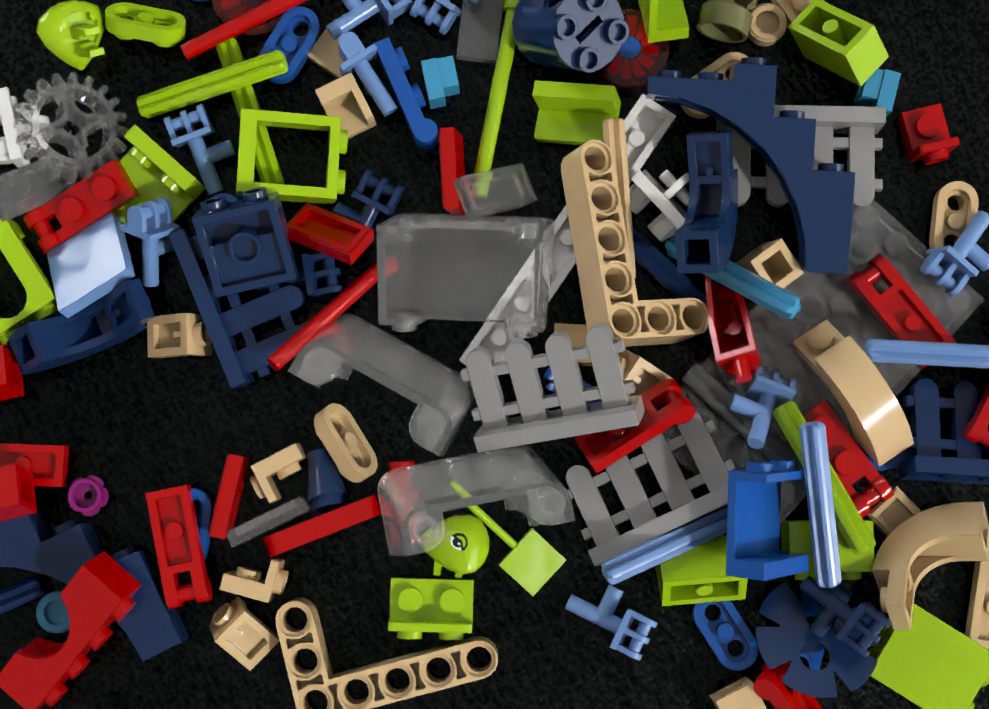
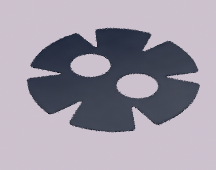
[756,580,880,698]

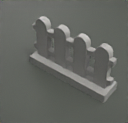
[716,105,886,209]
[460,324,645,453]
[563,412,736,566]

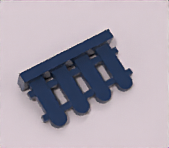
[169,228,320,388]
[899,378,989,485]

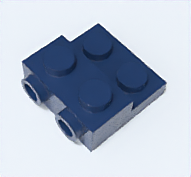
[192,187,299,298]

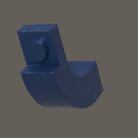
[675,130,738,273]
[8,278,155,375]

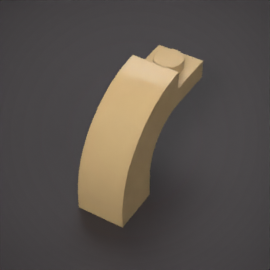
[793,319,914,467]
[872,502,989,631]

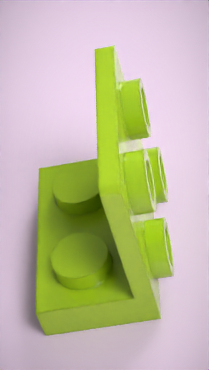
[114,124,206,240]

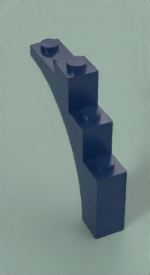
[645,57,855,274]
[0,504,190,661]

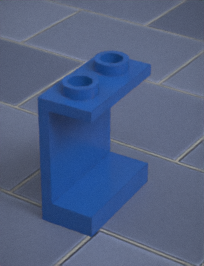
[726,459,809,581]

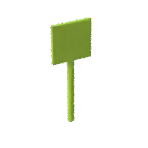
[450,485,566,596]

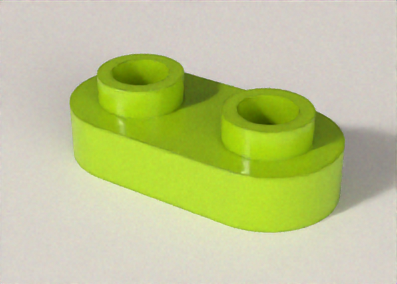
[105,2,186,47]

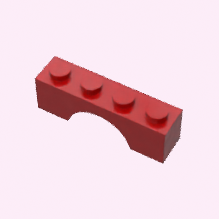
[0,551,142,709]

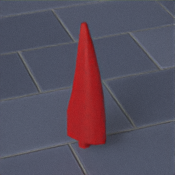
[705,275,761,383]

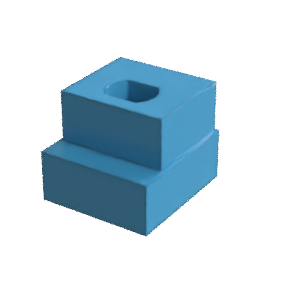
[421,55,460,109]
[854,69,901,117]

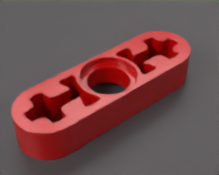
[263,495,382,557]

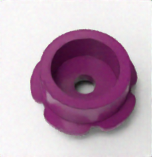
[68,475,109,516]

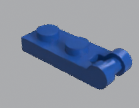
[374,37,439,152]

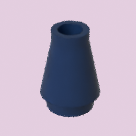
[306,448,348,512]

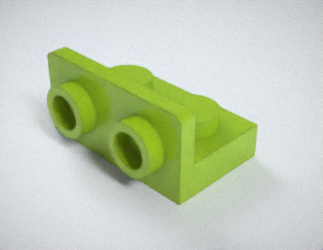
[388,577,474,640]

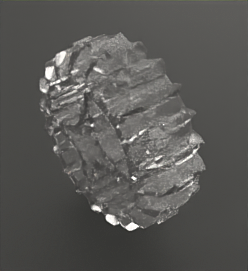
[13,72,129,184]

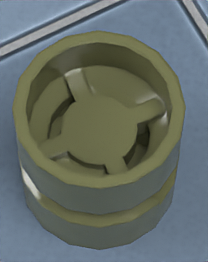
[696,0,757,43]

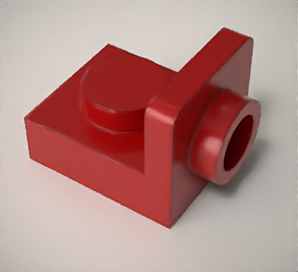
[898,103,960,165]

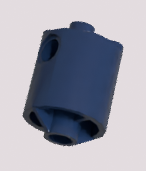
[512,0,629,73]

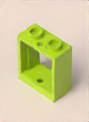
[236,108,348,205]

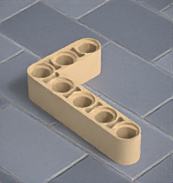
[561,139,709,347]
[275,598,498,709]

